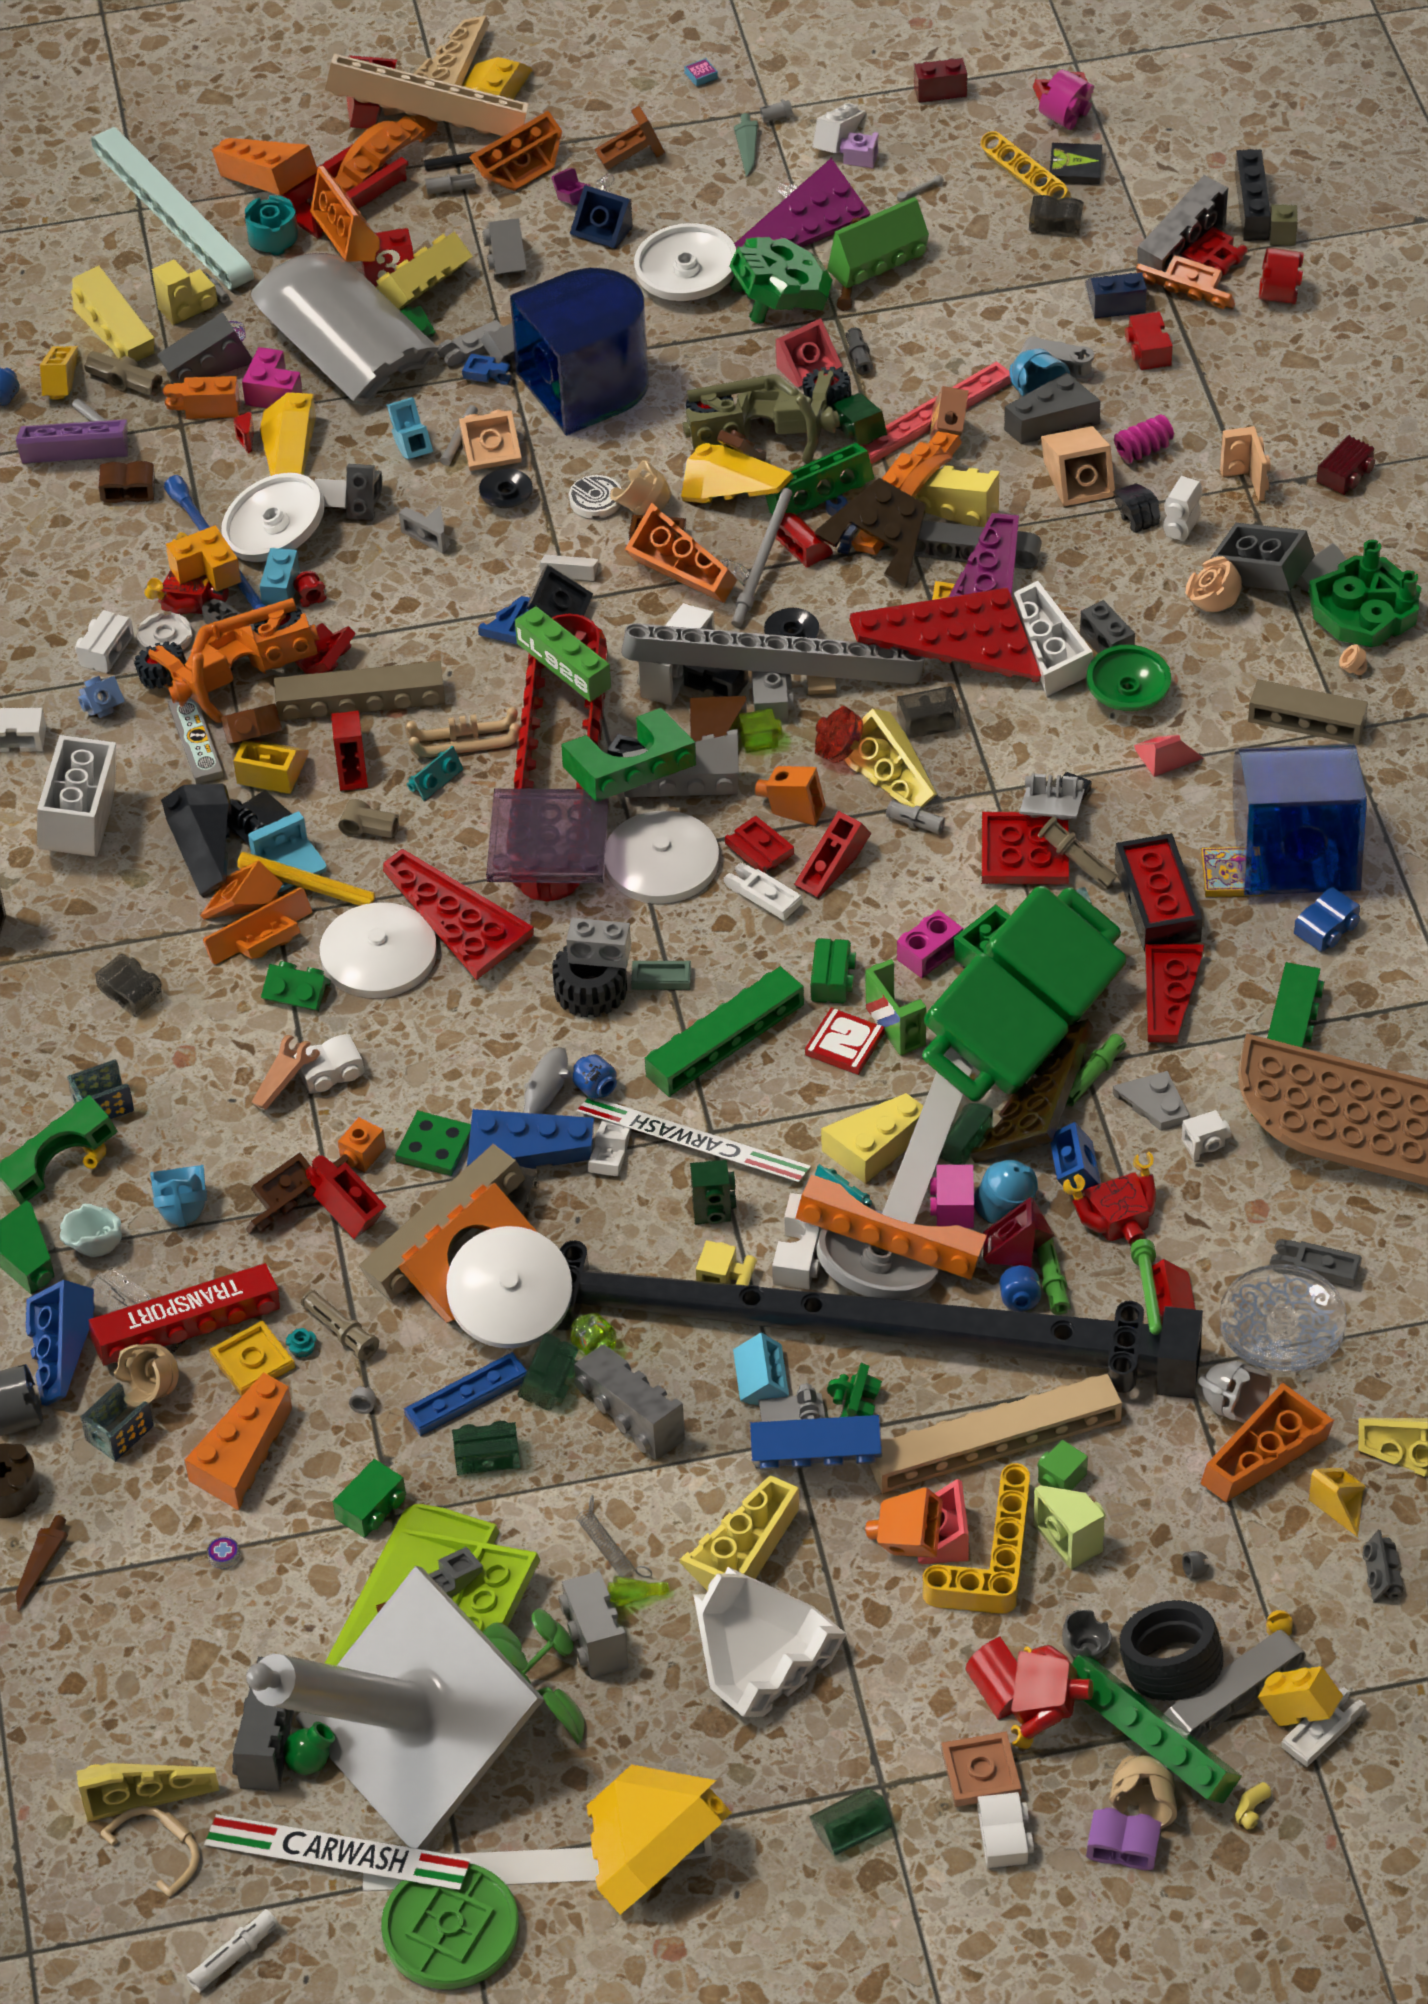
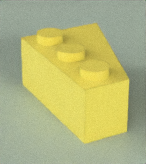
[821,1093,923,1184]

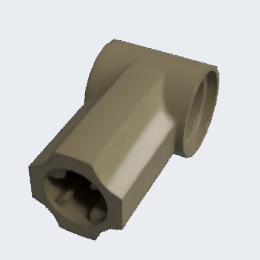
[338,799,399,838]

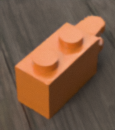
[163,376,240,419]

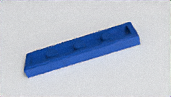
[404,1352,529,1436]

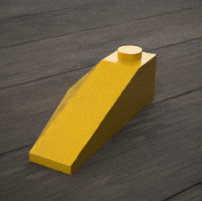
[260,393,316,476]
[681,443,794,503]

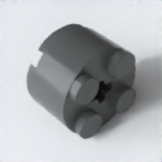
[0,1364,43,1436]

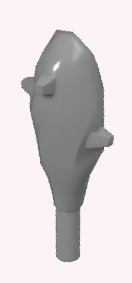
[523,1047,571,1114]

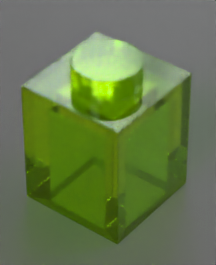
[739,708,783,753]

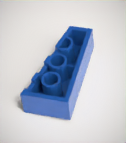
[467,1109,594,1170]
[750,1415,882,1470]

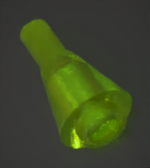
[607,1575,669,1608]

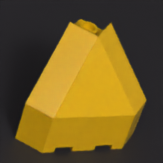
[587,1764,732,1915]

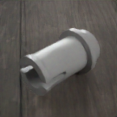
[760,99,793,123]

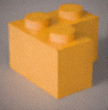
[165,525,241,592]

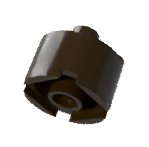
[0,1443,40,1518]

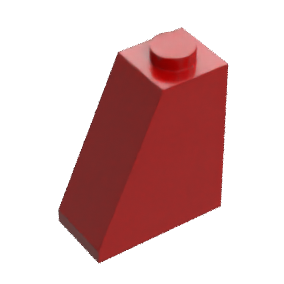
[331,710,368,791]

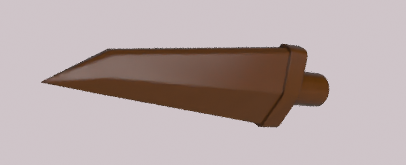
[16,1515,68,1612]

